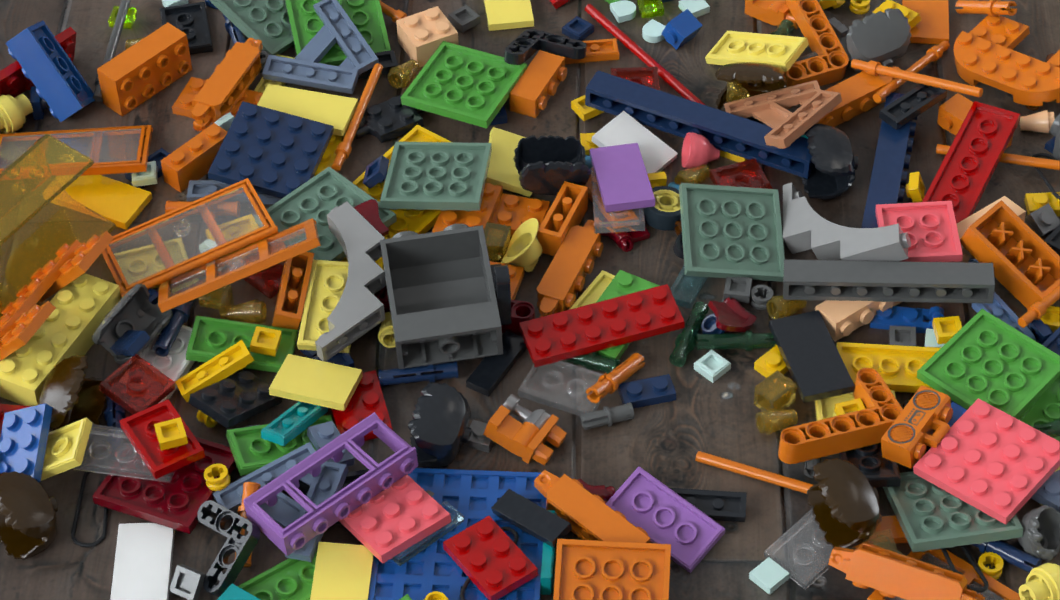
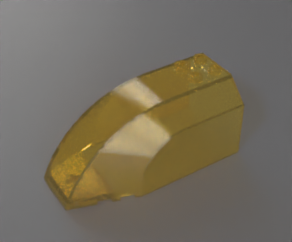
[0,134,116,318]

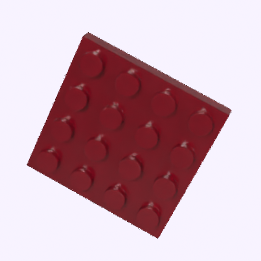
[92,437,236,534]

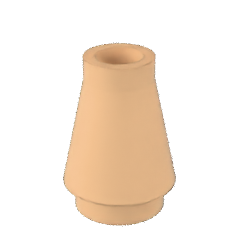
[1020,110,1055,133]

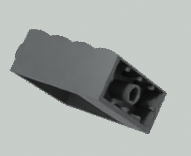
[380,224,503,369]

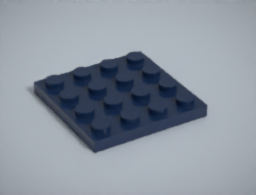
[208,101,334,199]

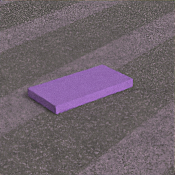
[590,143,655,212]
[606,466,726,573]

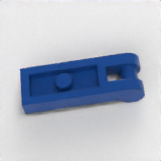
[870,306,944,333]

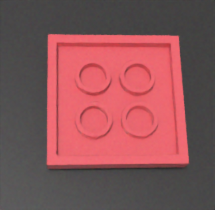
[875,201,963,262]
[339,475,452,564]

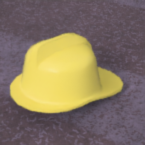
[502,218,543,272]

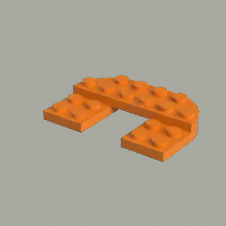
[953,14,1060,106]
[431,183,550,300]
[0,231,114,361]

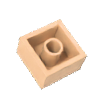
[396,6,459,68]

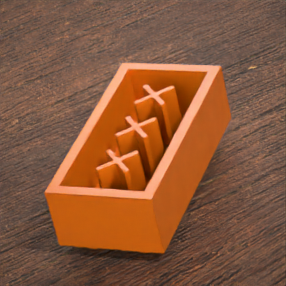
[97,23,192,117]
[960,200,1060,309]

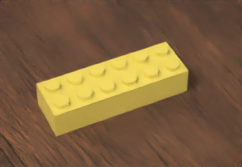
[0,273,122,406]

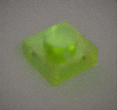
[637,0,664,18]
[108,6,137,29]

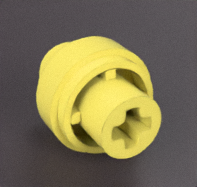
[0,94,33,134]
[1019,563,1060,600]

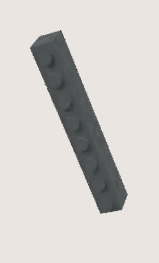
[783,260,995,303]

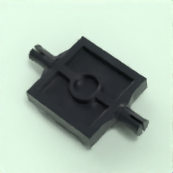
[355,95,425,143]

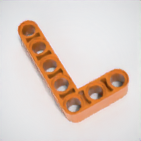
[785,0,849,87]
[778,368,903,464]

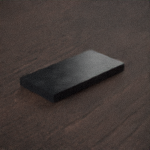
[769,310,855,403]

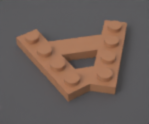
[724,80,842,149]

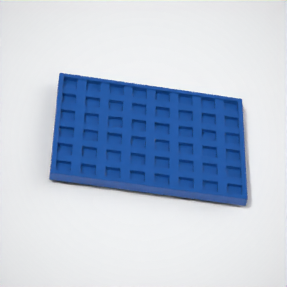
[368,468,546,600]

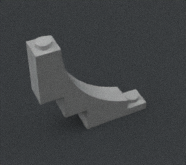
[783,183,911,261]
[315,201,386,362]

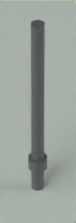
[93,0,131,102]

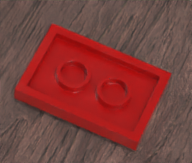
[331,370,393,441]
[119,399,205,479]
[443,516,538,600]

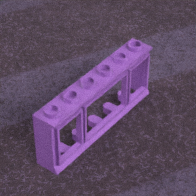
[243,412,418,556]

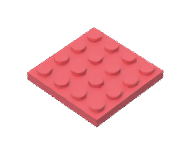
[913,398,1060,525]

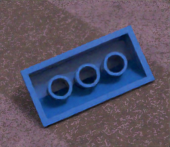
[6,21,95,122]

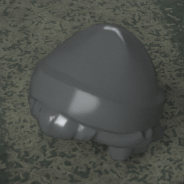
[1018,505,1060,562]

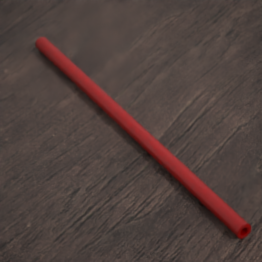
[585,4,707,106]

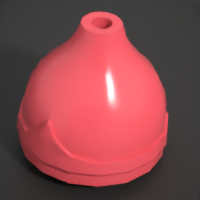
[681,132,720,169]

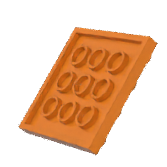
[553,539,671,600]

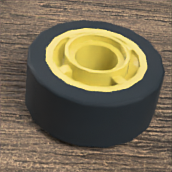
[641,186,681,231]

